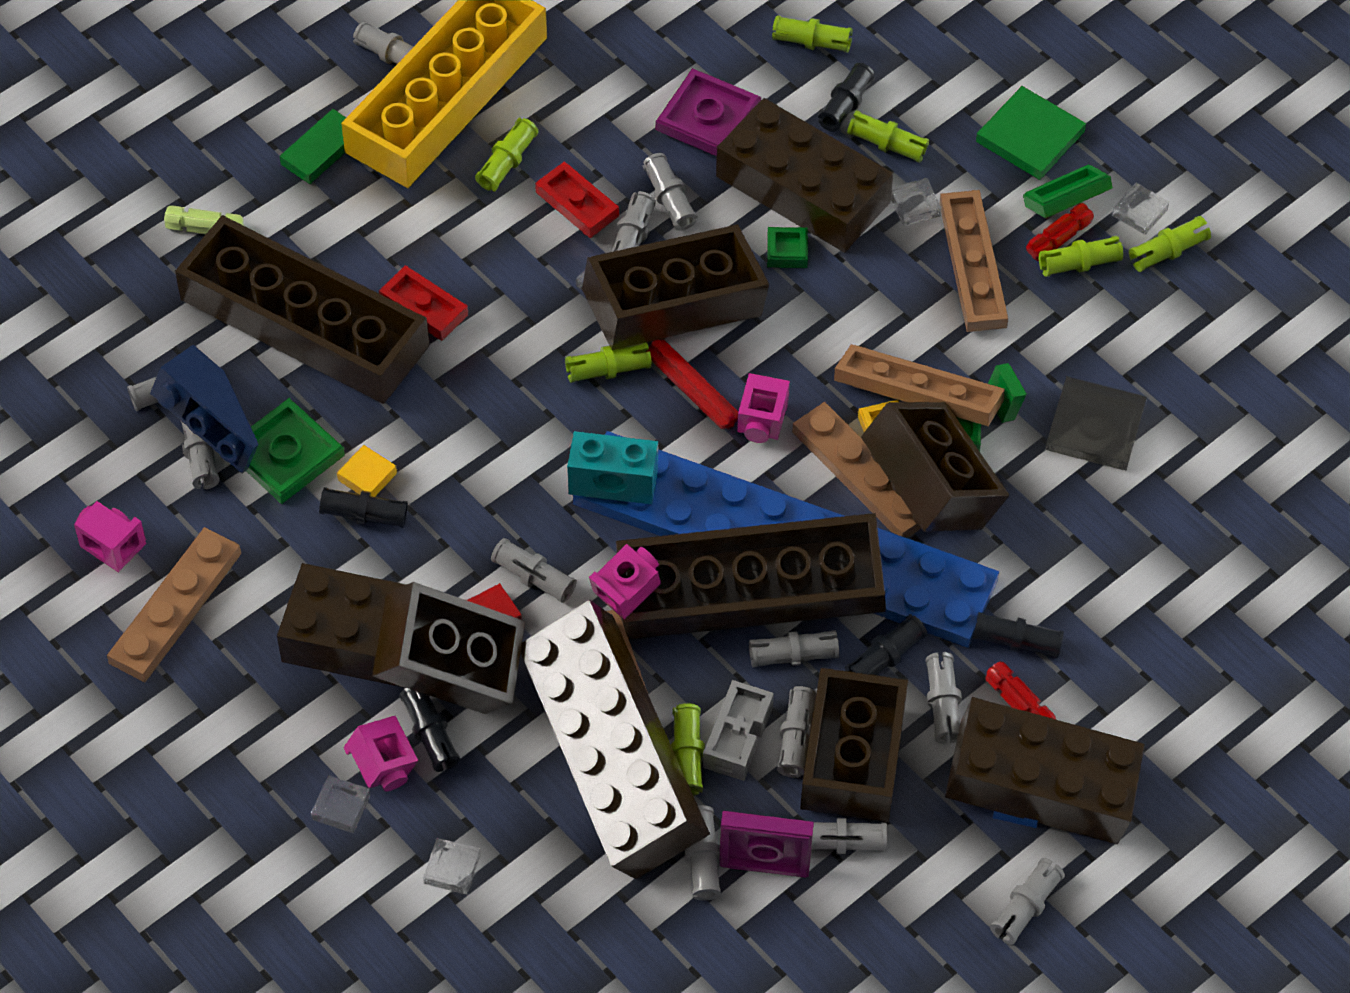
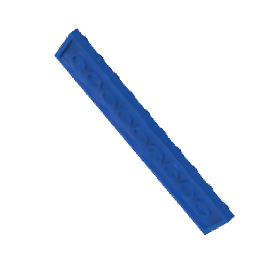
[573,431,1000,648]

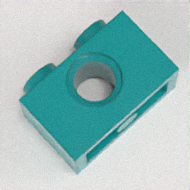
[567,431,658,504]

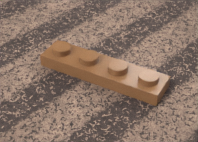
[939,190,1008,332]
[834,344,1005,426]
[792,402,921,538]
[107,527,241,683]

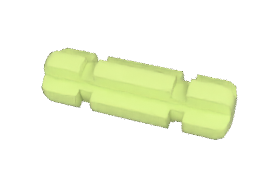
[164,206,244,234]

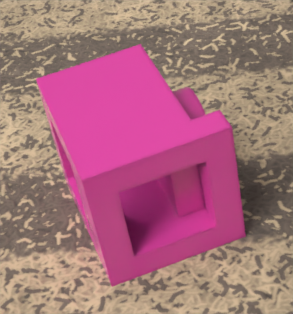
[737,373,790,443]
[74,501,147,573]
[589,544,661,619]
[343,715,418,791]

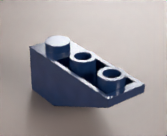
[150,344,259,474]

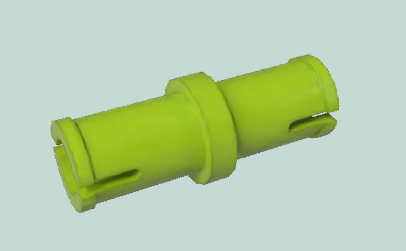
[772,15,853,53]
[847,110,929,163]
[475,117,539,192]
[1129,216,1211,272]
[1039,236,1123,277]
[565,342,652,383]
[671,703,705,796]

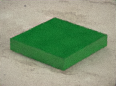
[976,86,1086,180]
[246,398,345,504]

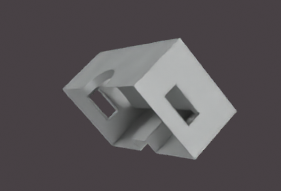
[703,680,774,781]

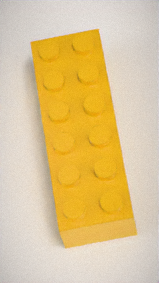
[341,0,547,188]

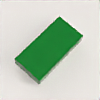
[280,109,346,184]
[1023,164,1113,219]

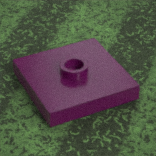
[655,68,761,156]
[719,811,814,878]

